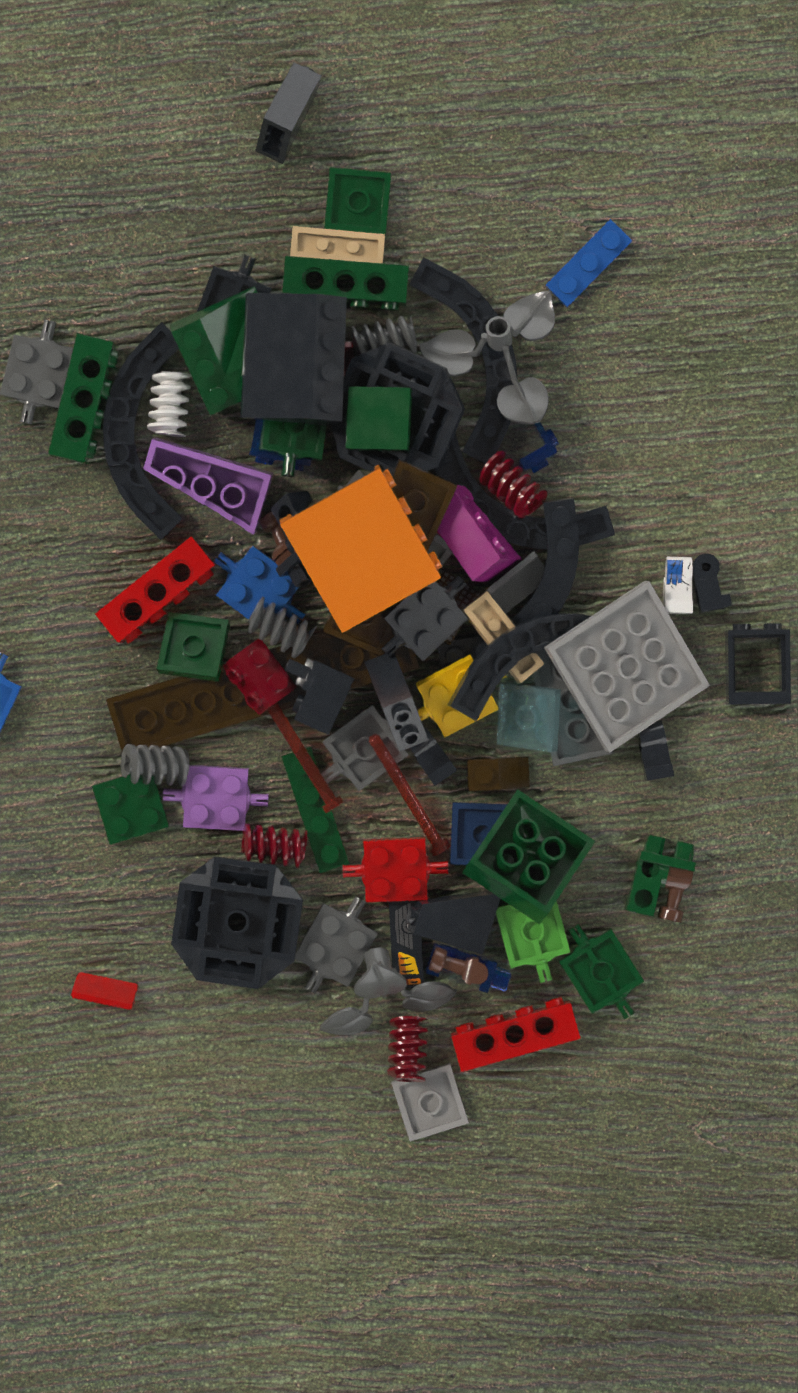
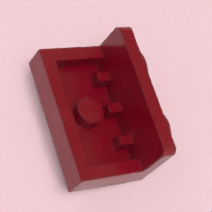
[223,639,297,715]

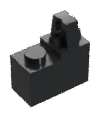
[284,658,355,735]

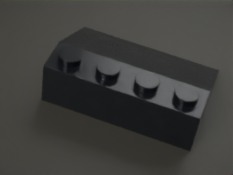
[241,293,347,426]

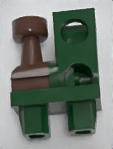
[624,835,696,923]

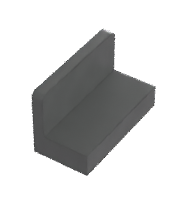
[485,551,544,614]

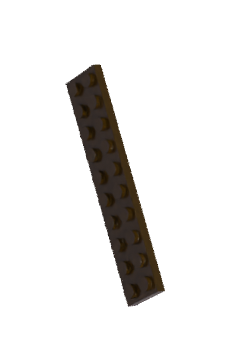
[106,631,420,752]

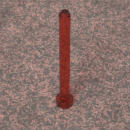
[267,703,344,813]
[369,733,451,856]

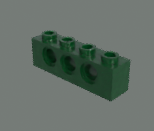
[282,256,409,311]
[48,333,119,465]

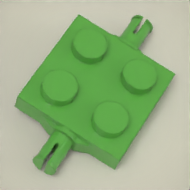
[496,901,570,983]

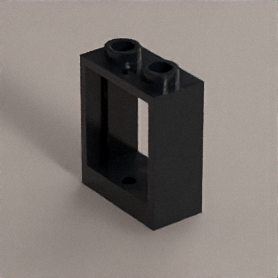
[725,623,791,705]
[365,653,428,752]

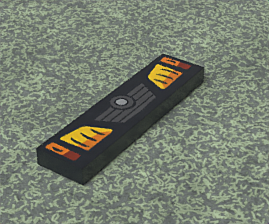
[389,901,424,988]

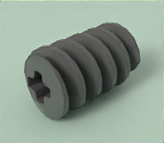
[350,315,417,357]
[248,596,317,658]
[121,744,190,786]

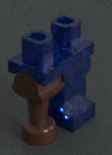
[426,942,511,993]

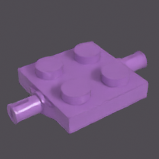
[163,765,269,831]

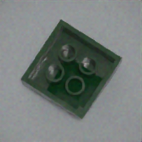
[170,286,257,415]
[462,789,595,925]

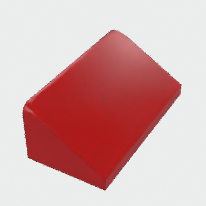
[71,972,138,1010]

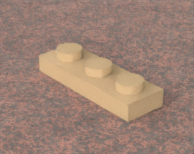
[290,226,385,264]
[462,591,544,684]

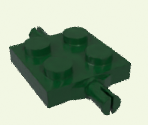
[259,420,327,477]
[559,923,644,1019]

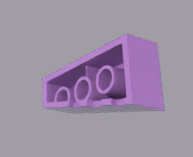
[143,437,274,535]

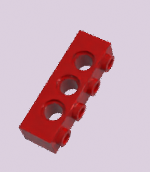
[95,536,216,644]
[451,997,581,1072]

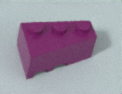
[437,485,523,582]

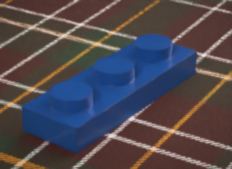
[545,219,632,308]

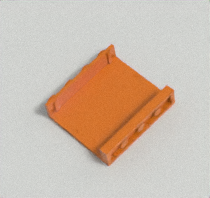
[280,464,443,633]

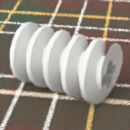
[147,371,192,437]

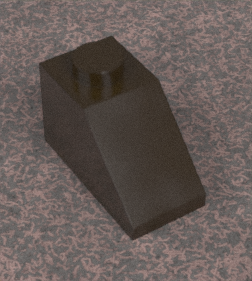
[467,756,530,791]

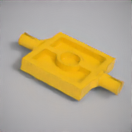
[416,655,507,738]

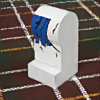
[663,556,693,615]

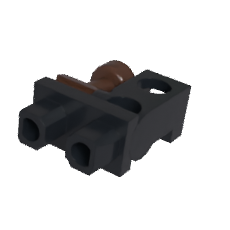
[259,491,313,588]

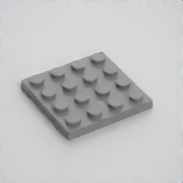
[544,581,710,753]

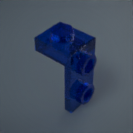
[519,417,559,474]

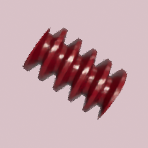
[479,451,548,518]
[241,823,307,868]
[387,1016,428,1082]

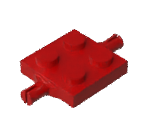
[343,837,448,902]

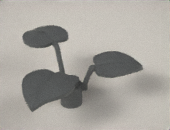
[420,290,555,424]
[320,948,457,1035]

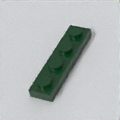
[281,746,349,873]

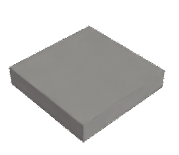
[391,1063,469,1142]

